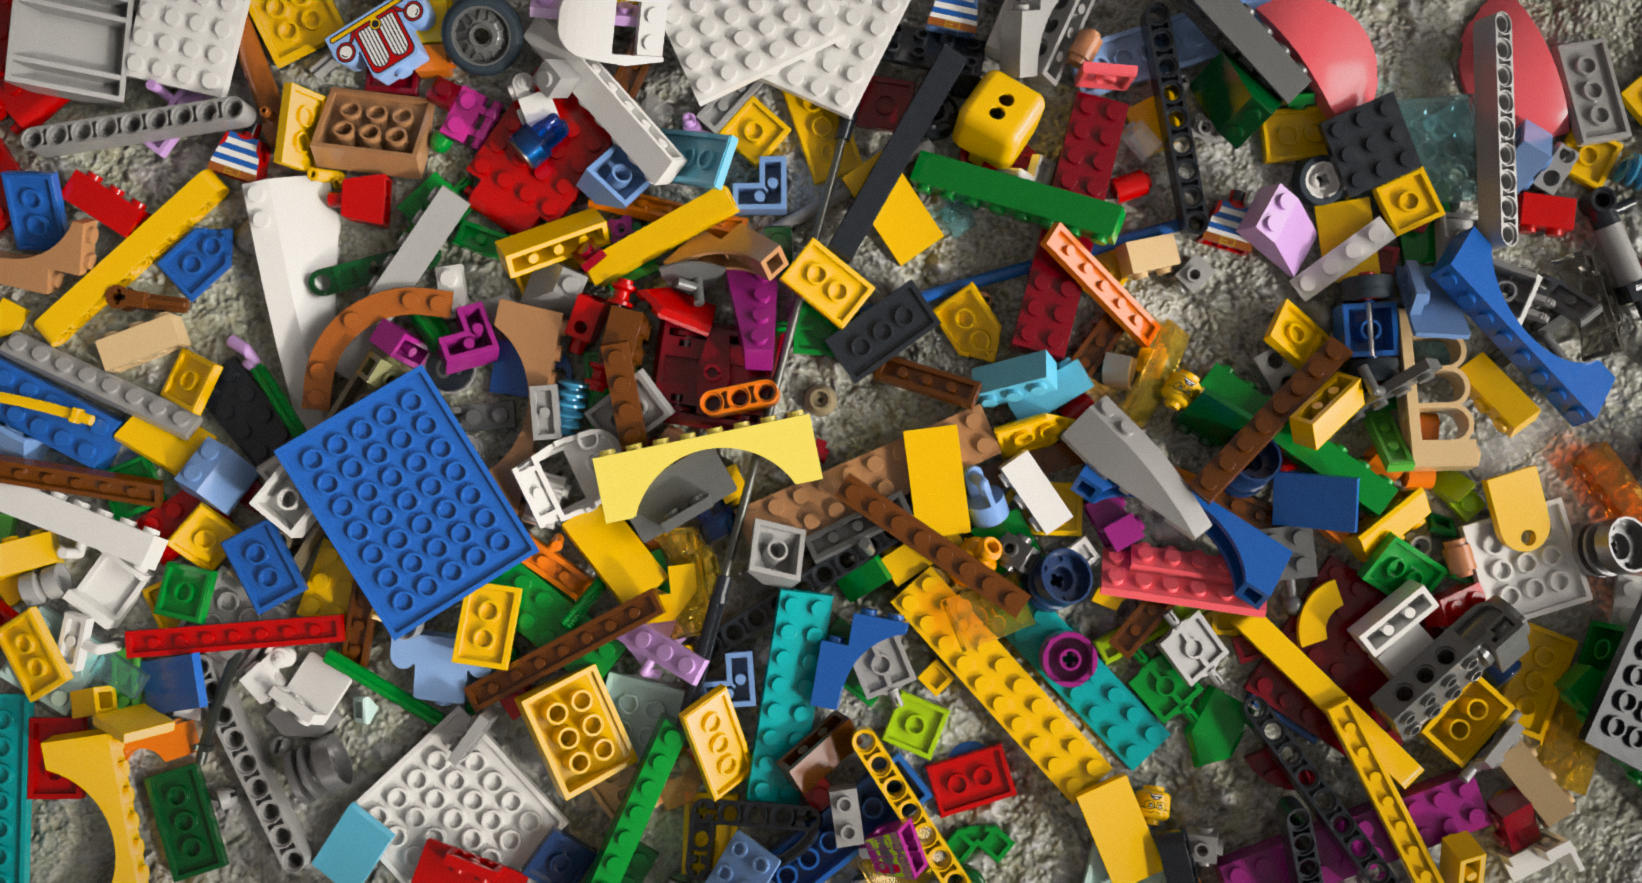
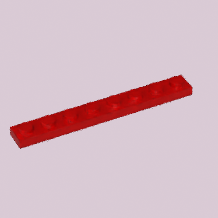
[125,614,346,659]

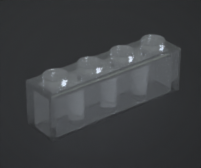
[1468,396,1569,482]

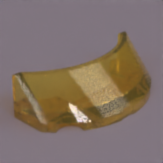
[1118,318,1190,429]
[654,527,721,640]

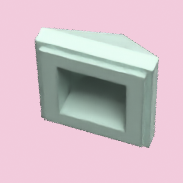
[353,695,379,724]

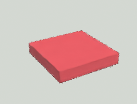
[1074,61,1138,91]

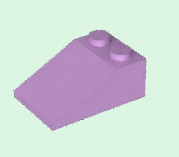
[1236,183,1318,278]

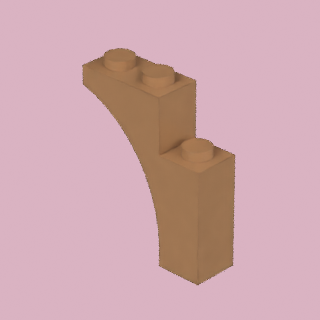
[0,217,99,294]
[663,223,789,281]

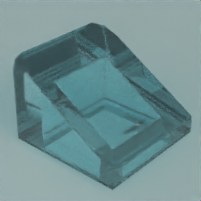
[937,200,976,238]

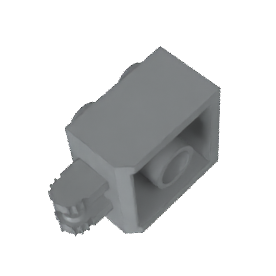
[1465,259,1556,326]

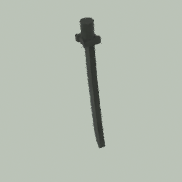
[193,652,243,765]

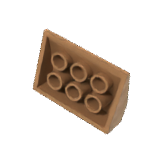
[310,87,435,179]

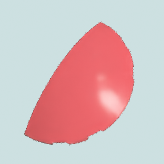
[1255,0,1378,120]
[1458,0,1570,138]

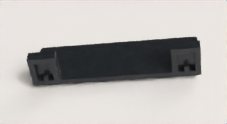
[880,24,987,98]

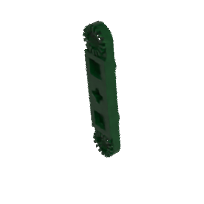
[309,248,442,296]

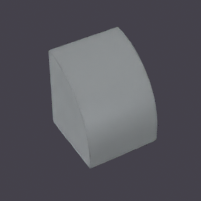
[1102,352,1138,391]

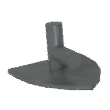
[659,261,727,307]

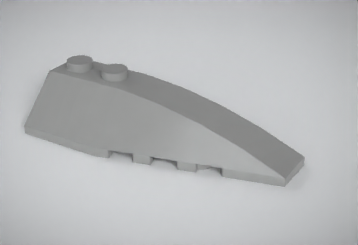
[1060,395,1212,541]

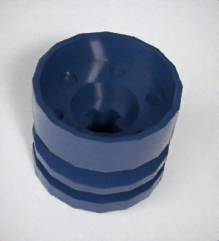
[1216,433,1282,498]
[1022,548,1093,613]

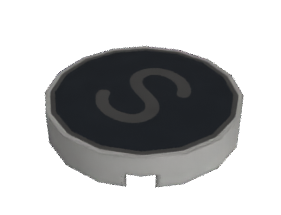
[424,351,478,394]

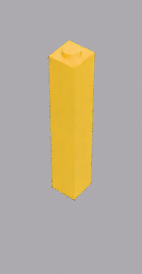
[584,185,740,287]

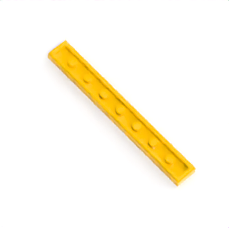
[1323,696,1444,883]

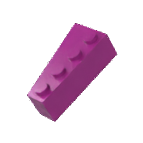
[725,270,778,371]

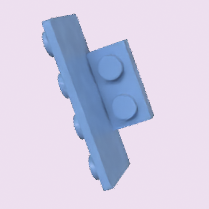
[1394,260,1471,339]
[705,831,781,883]

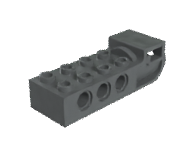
[1369,595,1530,741]

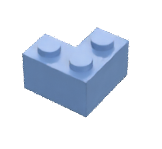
[1515,118,1553,195]
[733,156,787,216]
[701,649,757,707]

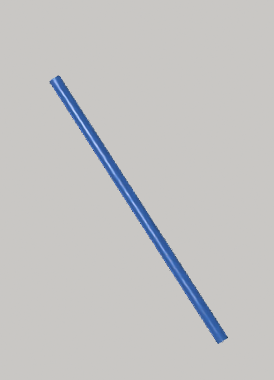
[859,219,1191,314]

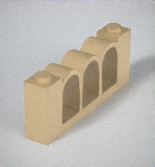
[1392,309,1481,472]

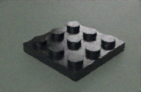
[1316,91,1422,199]

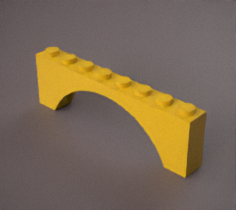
[41,729,149,883]

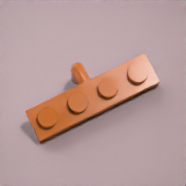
[521,531,594,601]

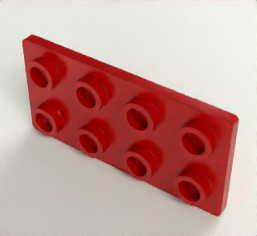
[411,837,529,883]

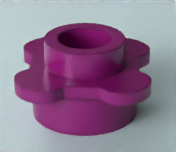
[607,215,635,244]

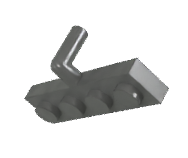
[1488,309,1570,370]
[1348,358,1442,424]
[805,490,913,564]

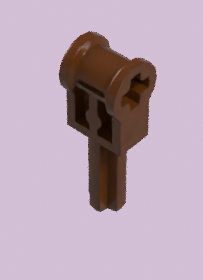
[105,285,190,314]

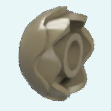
[804,384,837,417]

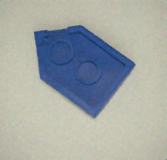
[156,228,234,302]

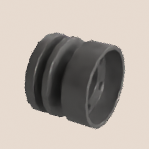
[1572,516,1642,579]
[284,733,354,805]

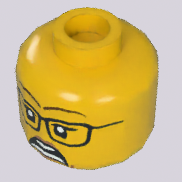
[1161,369,1202,411]
[1135,785,1171,826]

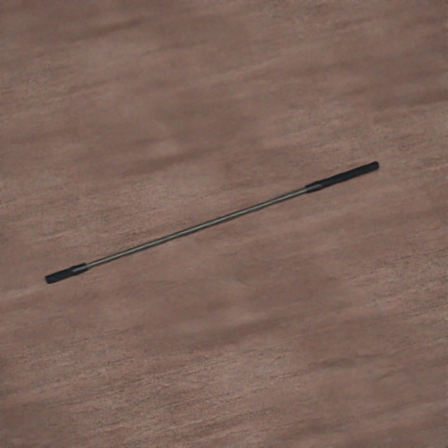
[676,100,861,731]

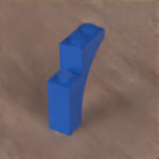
[810,607,909,710]

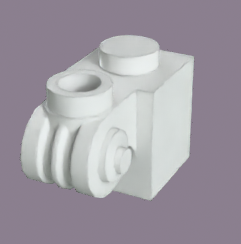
[507,72,561,132]
[239,646,297,704]

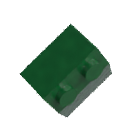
[1190,49,1282,149]
[1170,387,1253,449]

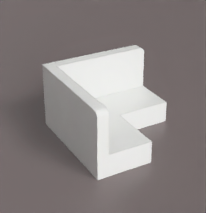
[1497,829,1585,882]

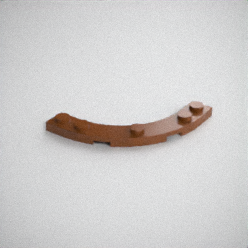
[302,286,454,411]

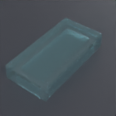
[89,652,151,700]

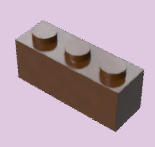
[776,710,863,795]

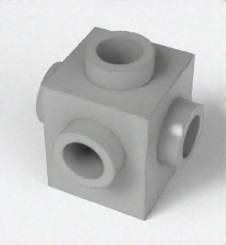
[1186,824,1224,866]

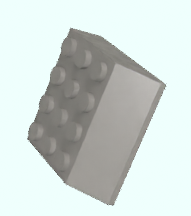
[4,0,134,108]

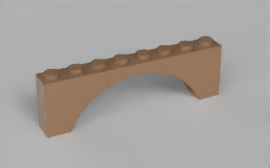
[489,299,569,521]

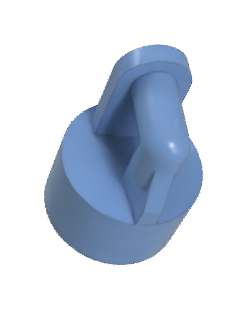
[963,465,1009,528]

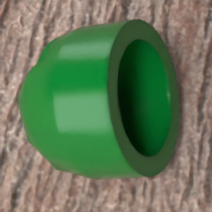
[430,131,454,153]

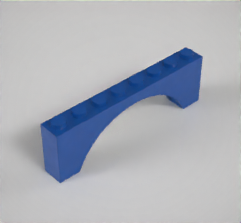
[1430,226,1616,427]
[1070,464,1293,610]

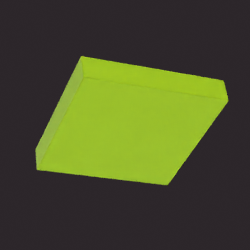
[880,689,950,760]

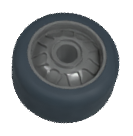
[441,0,524,76]

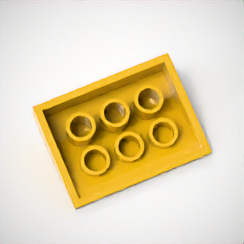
[514,663,639,801]

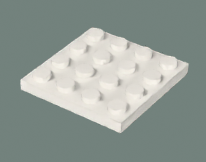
[127,0,251,98]
[1458,497,1593,620]

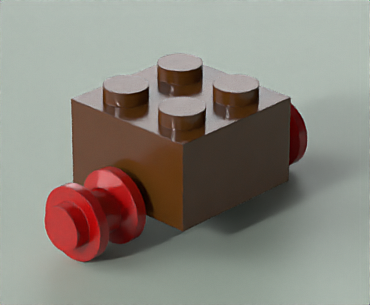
[584,277,652,393]

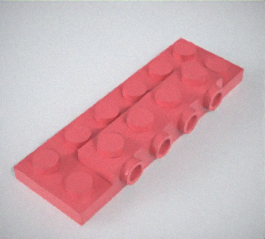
[1100,542,1267,618]

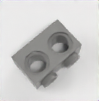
[1246,347,1298,397]
[829,783,865,848]

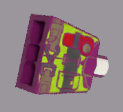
[859,817,928,880]

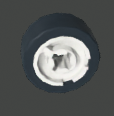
[1291,155,1343,206]

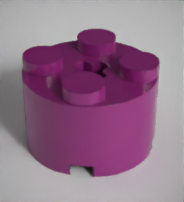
[1038,630,1098,687]

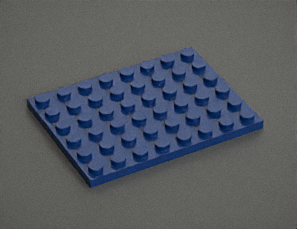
[274,364,539,641]

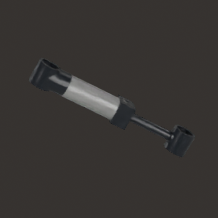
[1578,186,1642,321]

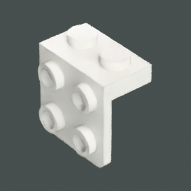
[268,652,352,726]

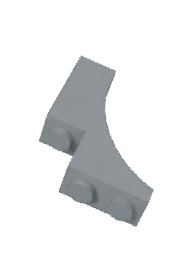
[1000,0,1059,78]

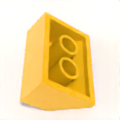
[1343,487,1431,562]
[1417,677,1516,768]

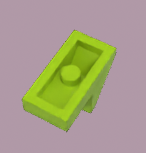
[1432,471,1486,522]

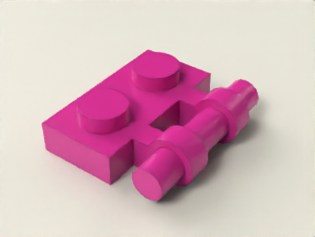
[439,85,503,151]

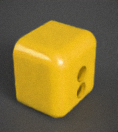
[952,70,1045,169]

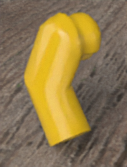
[307,167,346,190]

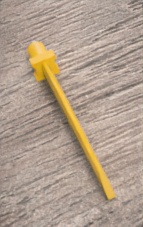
[0,392,95,426]

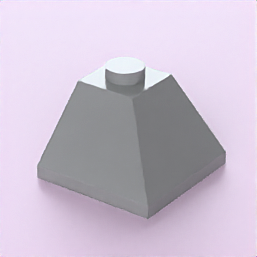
[520,262,589,320]
[747,518,806,589]

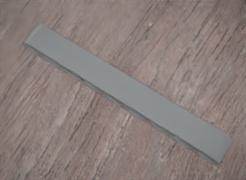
[1473,11,1518,250]
[21,96,257,158]
[200,653,314,873]

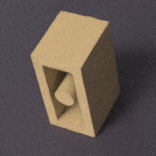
[1115,233,1181,281]

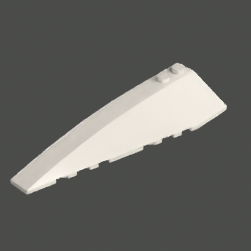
[242,175,341,430]

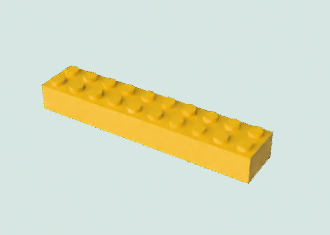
[889,566,1112,804]

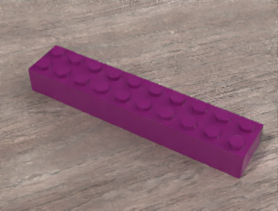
[1213,767,1492,883]

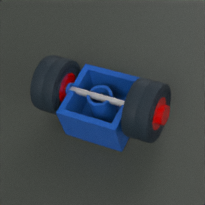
[1332,271,1400,388]

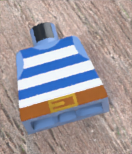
[926,0,978,39]

